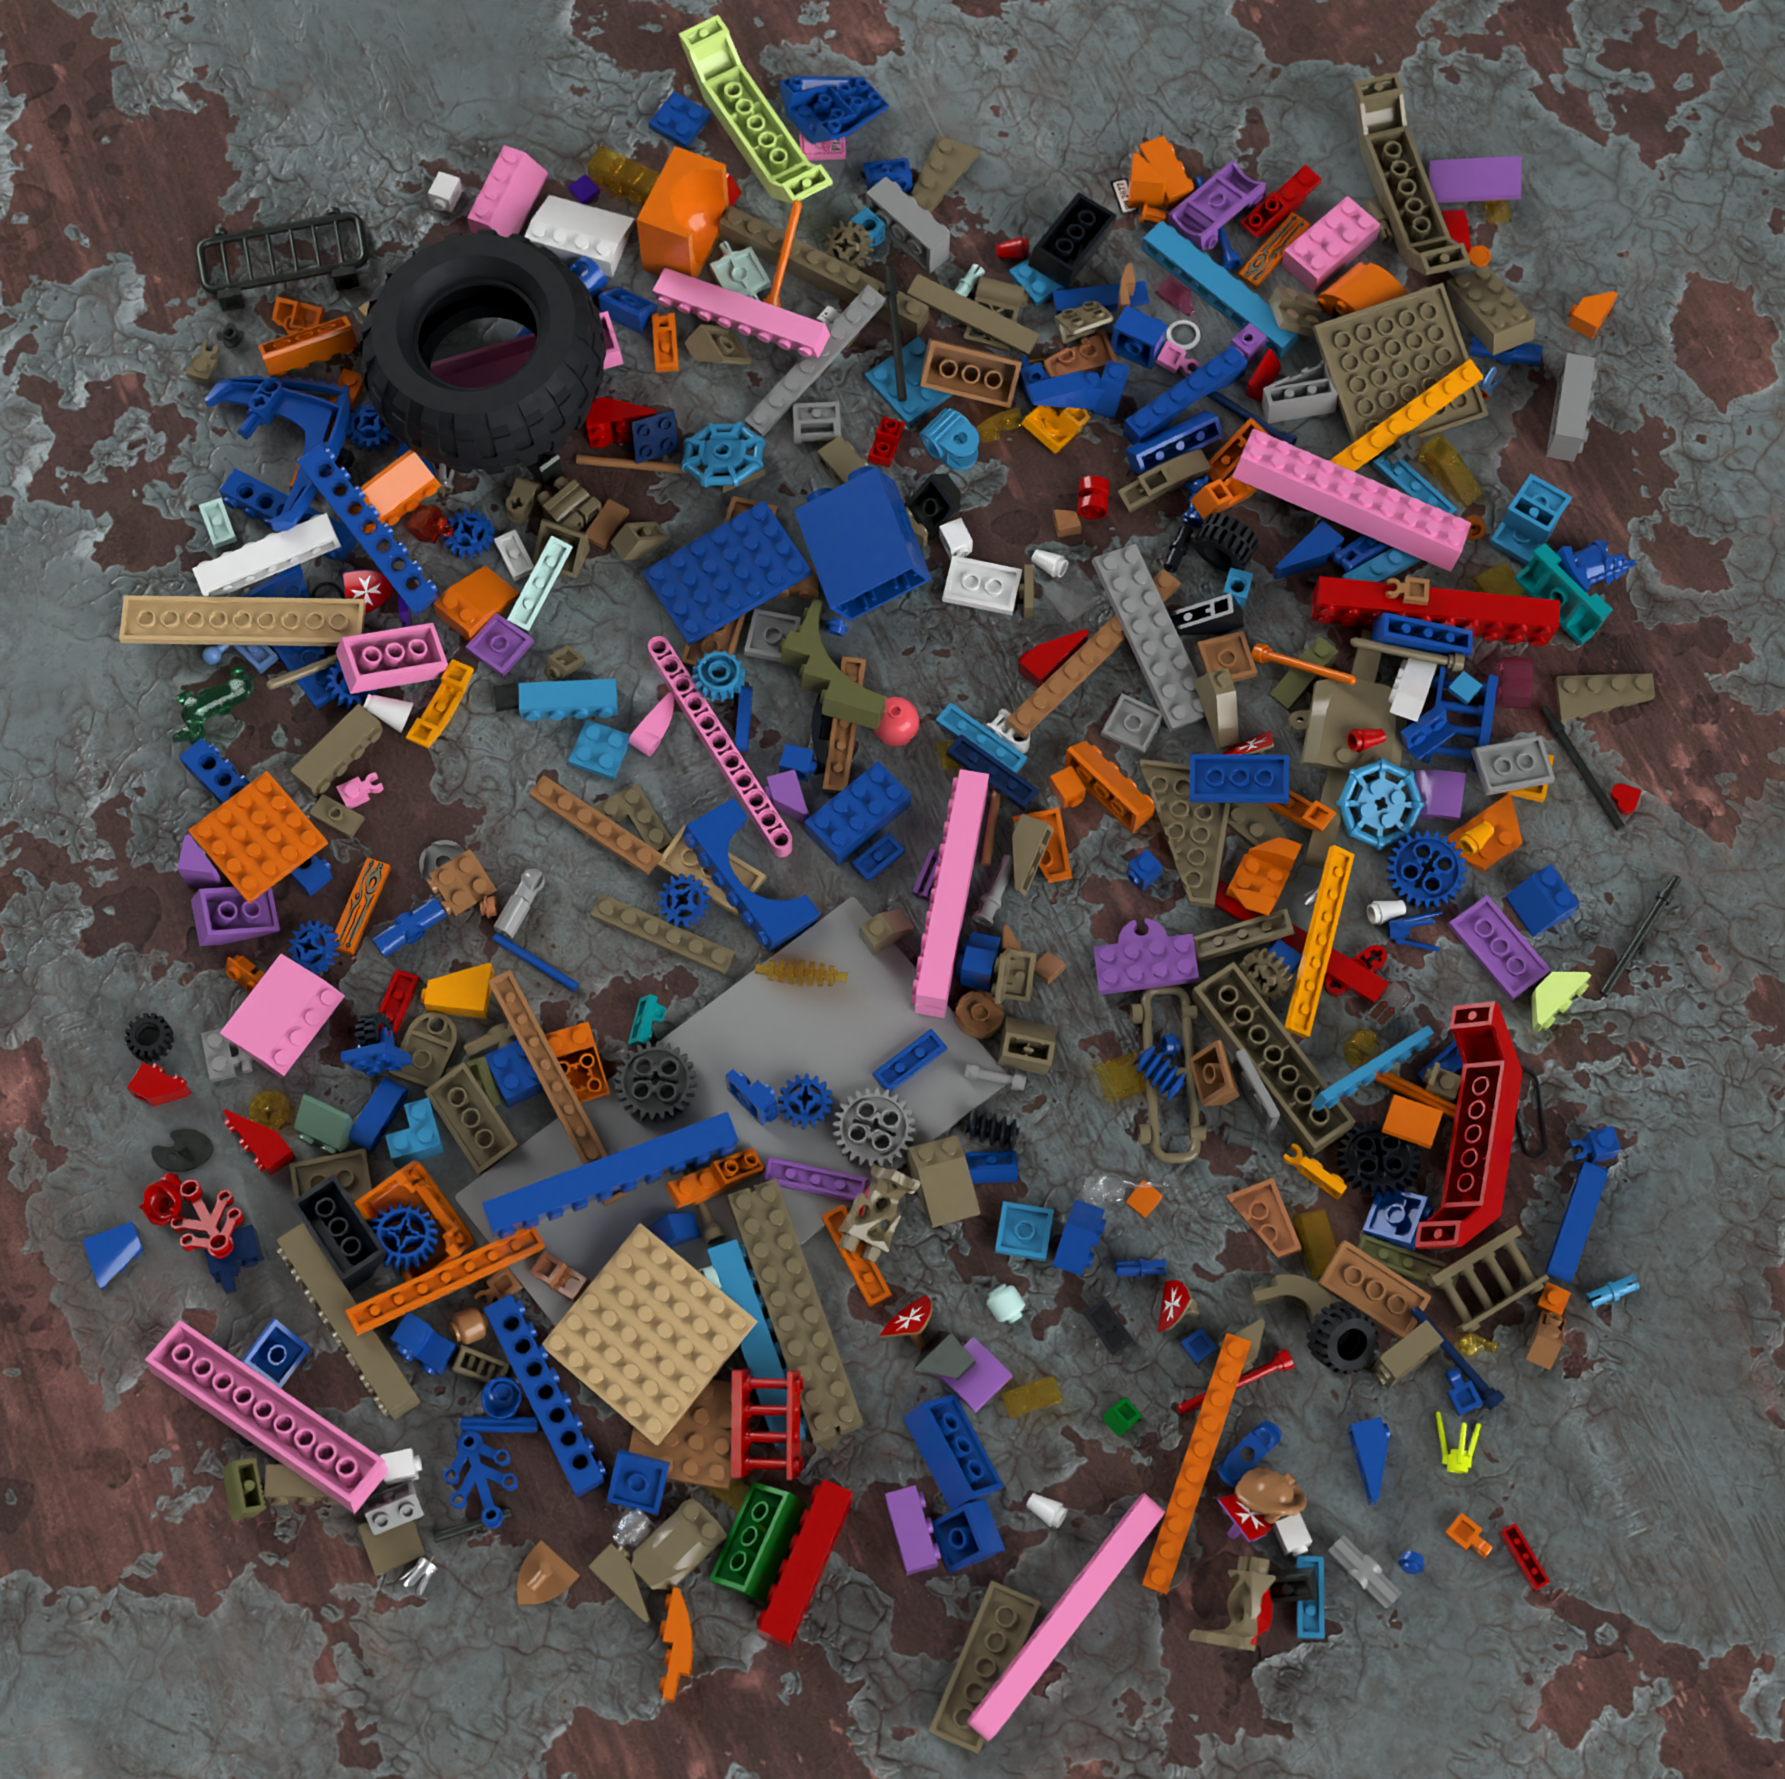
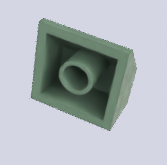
[294,1094,354,1155]

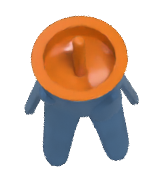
[1477,366,1505,400]

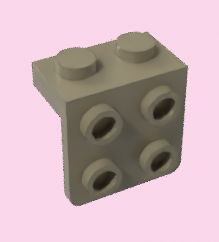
[1055,301,1113,344]
[991,947,1037,1005]

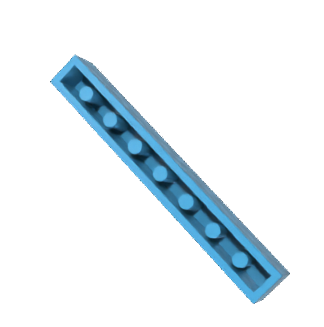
[1142,221,1299,360]
[707,1239,809,1450]

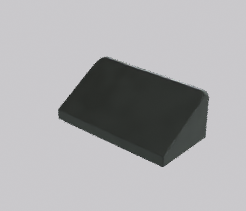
[1268,1567,1317,1603]

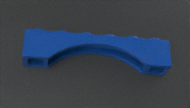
[1123,345,1248,445]

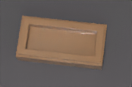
[585,499,629,550]

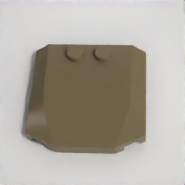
[1300,679,1407,783]

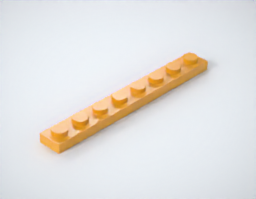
[1329,359,1484,471]
[1284,845,1355,1038]

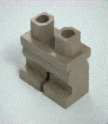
[537,476,602,531]

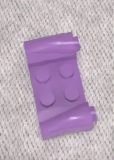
[1169,160,1266,251]

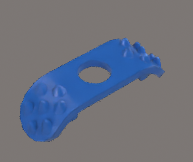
[1216,1421,1282,1487]

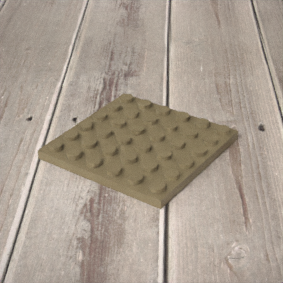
[1312,283,1489,452]

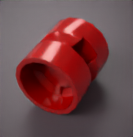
[1077,476,1109,520]

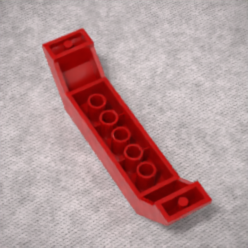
[1415,1001,1523,1249]

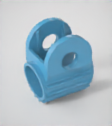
[919,408,979,470]

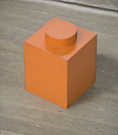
[1049,766,1086,809]

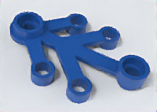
[443,1431,518,1529]

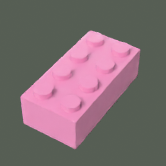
[1281,196,1381,293]
[336,623,448,694]

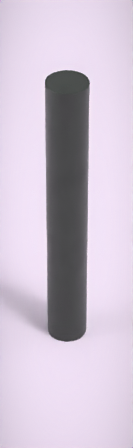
[433,1507,512,1543]

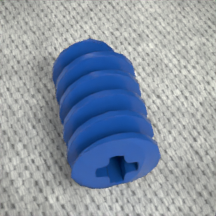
[1131,1045,1186,1101]

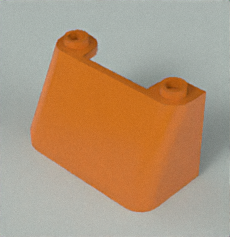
[354,1160,474,1282]

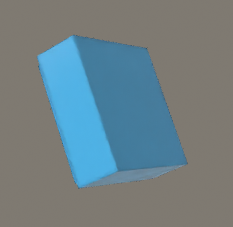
[1447,671,1483,705]

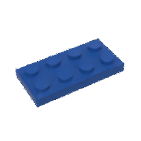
[1190,754,1289,803]

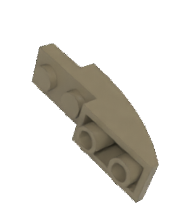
[1117,449,1212,513]

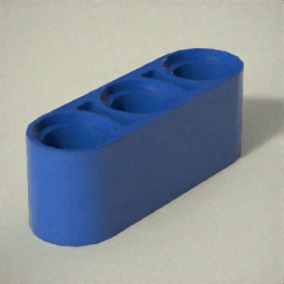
[348,1077,409,1152]

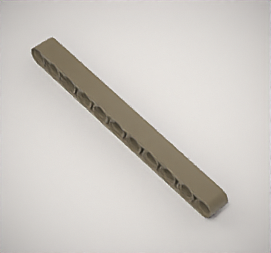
[1304,628,1382,869]

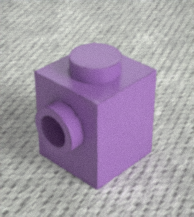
[1230,323,1267,365]

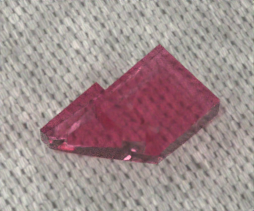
[1155,275,1194,317]

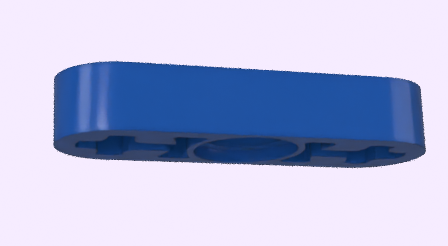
[735,685,753,752]

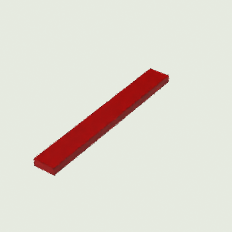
[1215,879,1389,1005]

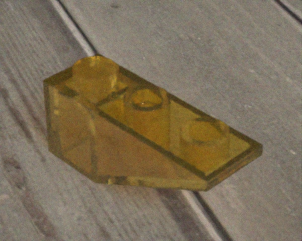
[1418,433,1484,508]

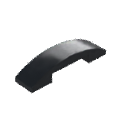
[811,694,829,772]

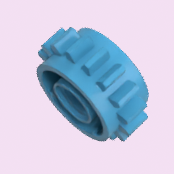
[692,650,745,702]

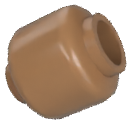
[448,1307,489,1345]

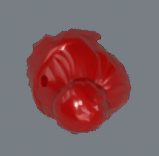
[139,1173,182,1226]

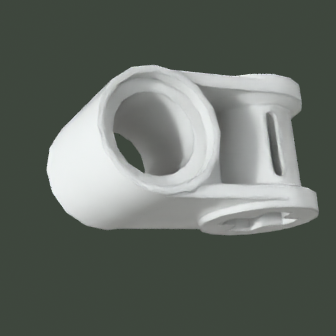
[985,709,1030,754]

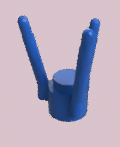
[1388,910,1443,952]

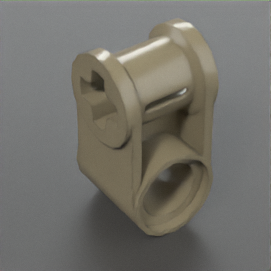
[505,476,541,524]

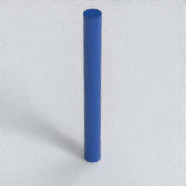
[492,932,580,992]

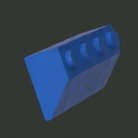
[903,1394,1004,1511]

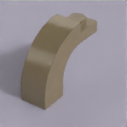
[1250,1274,1335,1323]

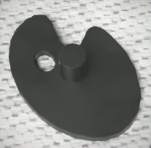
[152,1129,213,1172]

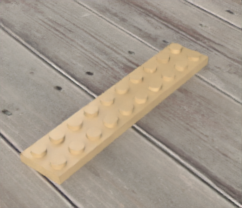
[119,595,366,646]

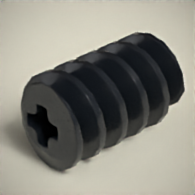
[965,1108,1021,1152]

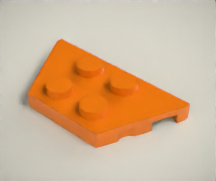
[1446,794,1523,872]

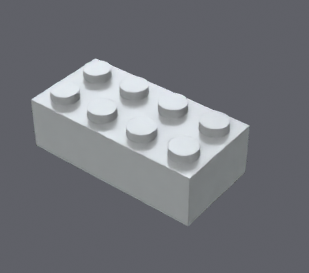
[866,177,950,275]
[1546,353,1598,462]

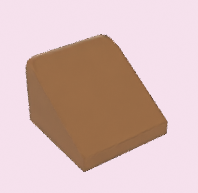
[1002,925,1022,954]
[1034,952,1066,985]

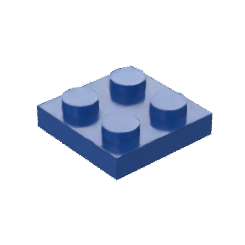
[648,91,711,149]
[607,1449,671,1515]

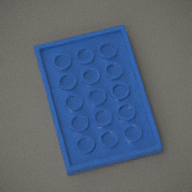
[641,500,813,646]

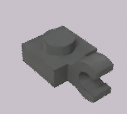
[1386,429,1427,465]

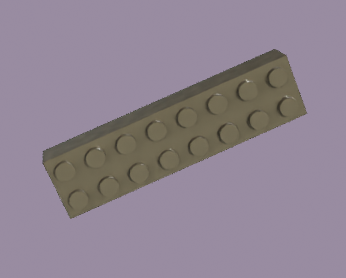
[1191,962,1356,1157]
[276,1223,421,1420]

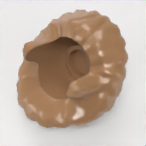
[1235,1467,1307,1524]

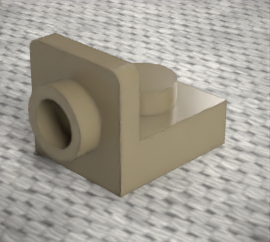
[544,645,585,681]
[1423,1062,1461,1102]

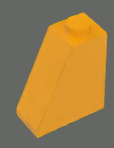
[421,963,495,1019]

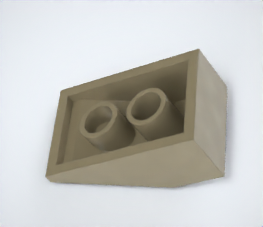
[906,1135,980,1228]

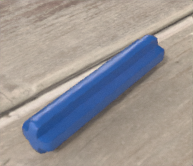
[460,1416,539,1432]

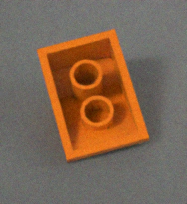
[433,565,520,642]

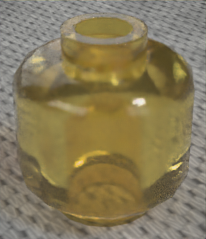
[1342,1029,1380,1066]

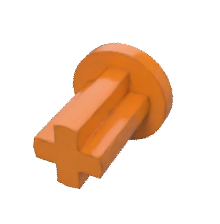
[1139,202,1166,224]

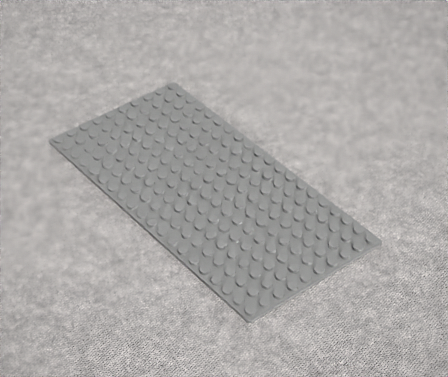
[455,897,1007,1327]

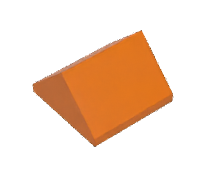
[1127,152,1167,210]
[1381,1094,1443,1149]

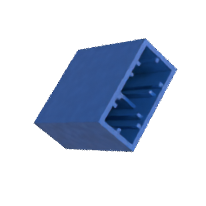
[794,466,932,622]

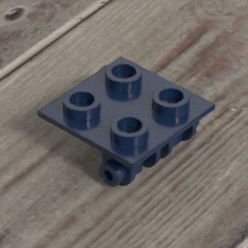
[628,409,678,464]

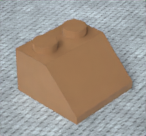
[1189,1040,1240,1106]

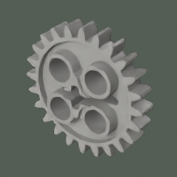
[833,1087,916,1170]

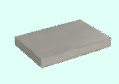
[1471,735,1555,796]
[1232,1049,1280,1132]

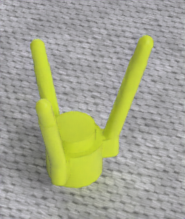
[1435,1411,1481,1473]

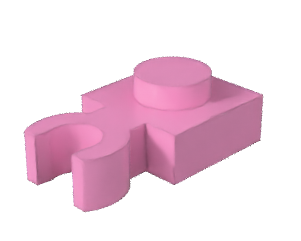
[1155,341,1199,377]
[336,772,384,809]

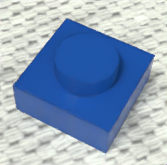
[1180,1327,1217,1365]

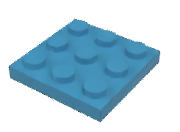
[864,336,954,427]

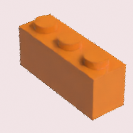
[1138,135,1194,210]

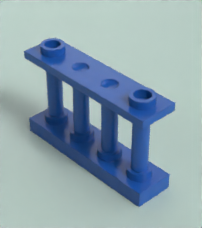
[1424,666,1499,772]

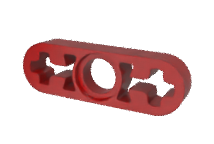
[1324,945,1387,997]

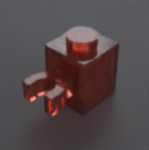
[406,504,454,544]

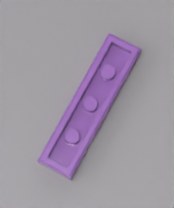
[762,1157,868,1203]

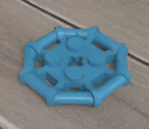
[680,421,766,488]
[1336,757,1425,850]

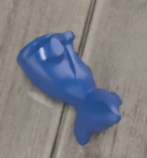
[1182,475,1209,528]

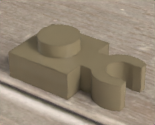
[186,342,220,384]

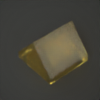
[1486,200,1512,223]

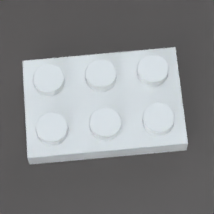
[942,555,1022,615]

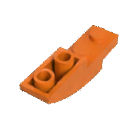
[665,1147,765,1209]
[659,1587,693,1703]

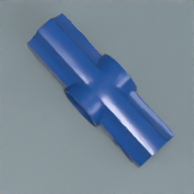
[1470,335,1543,366]
[372,897,447,958]

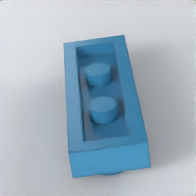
[1296,1556,1325,1639]

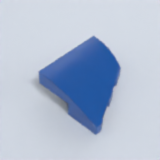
[82,1222,144,1289]

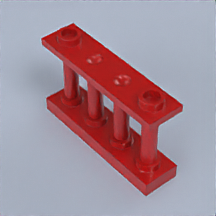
[731,1368,804,1480]

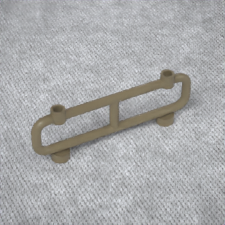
[1130,985,1206,1163]

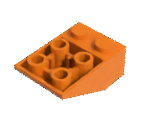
[545,1022,610,1103]

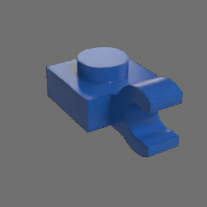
[1444,1367,1483,1416]

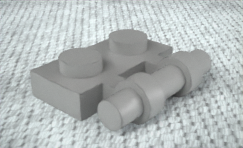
[201,1028,253,1083]

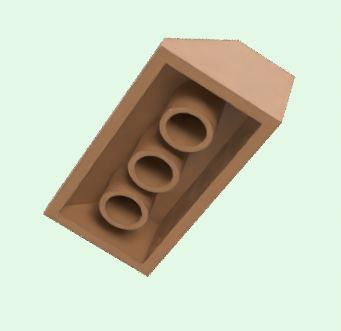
[920,338,1022,408]

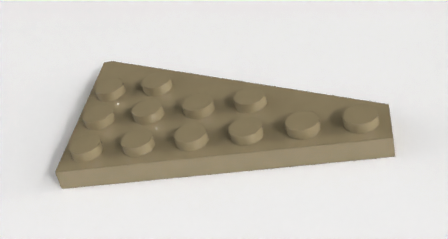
[1140,759,1231,908]

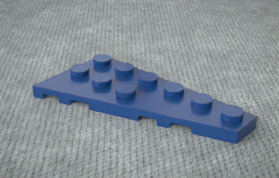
[243,564,333,710]

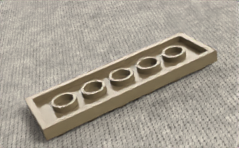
[928,1580,1041,1755]

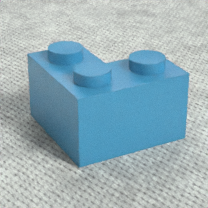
[385,1097,445,1167]

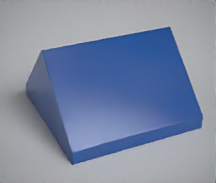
[599,286,658,334]
[241,1318,311,1389]

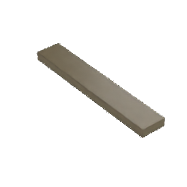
[907,274,1040,356]

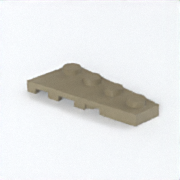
[1555,673,1655,723]

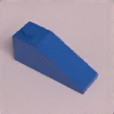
[1026,371,1105,409]
[1273,521,1344,580]
[1347,1417,1390,1506]

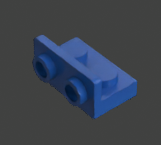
[863,158,912,192]
[1400,703,1456,760]

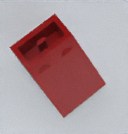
[585,397,657,448]

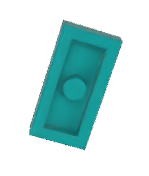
[628,994,666,1048]

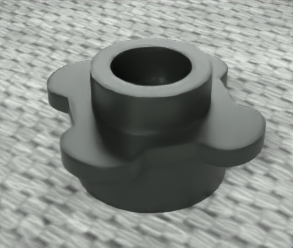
[216,323,245,348]

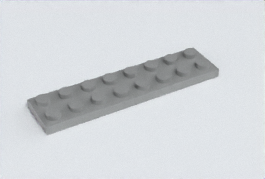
[1091,544,1207,731]

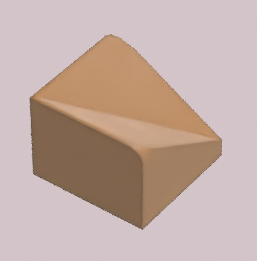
[1053,509,1082,538]

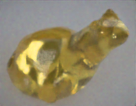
[1456,1333,1500,1357]

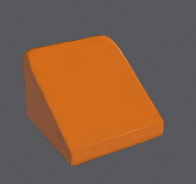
[1125,1180,1162,1219]

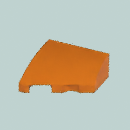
[272,297,326,335]

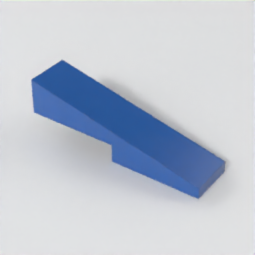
[1052,281,1150,315]

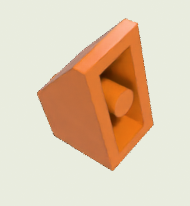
[1568,291,1618,339]

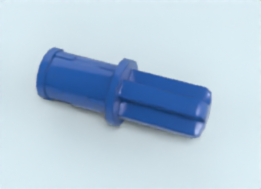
[1114,1258,1167,1278]

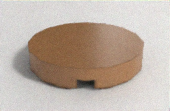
[954,991,1004,1039]

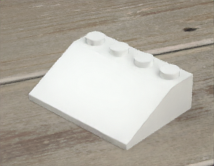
[525,195,635,277]

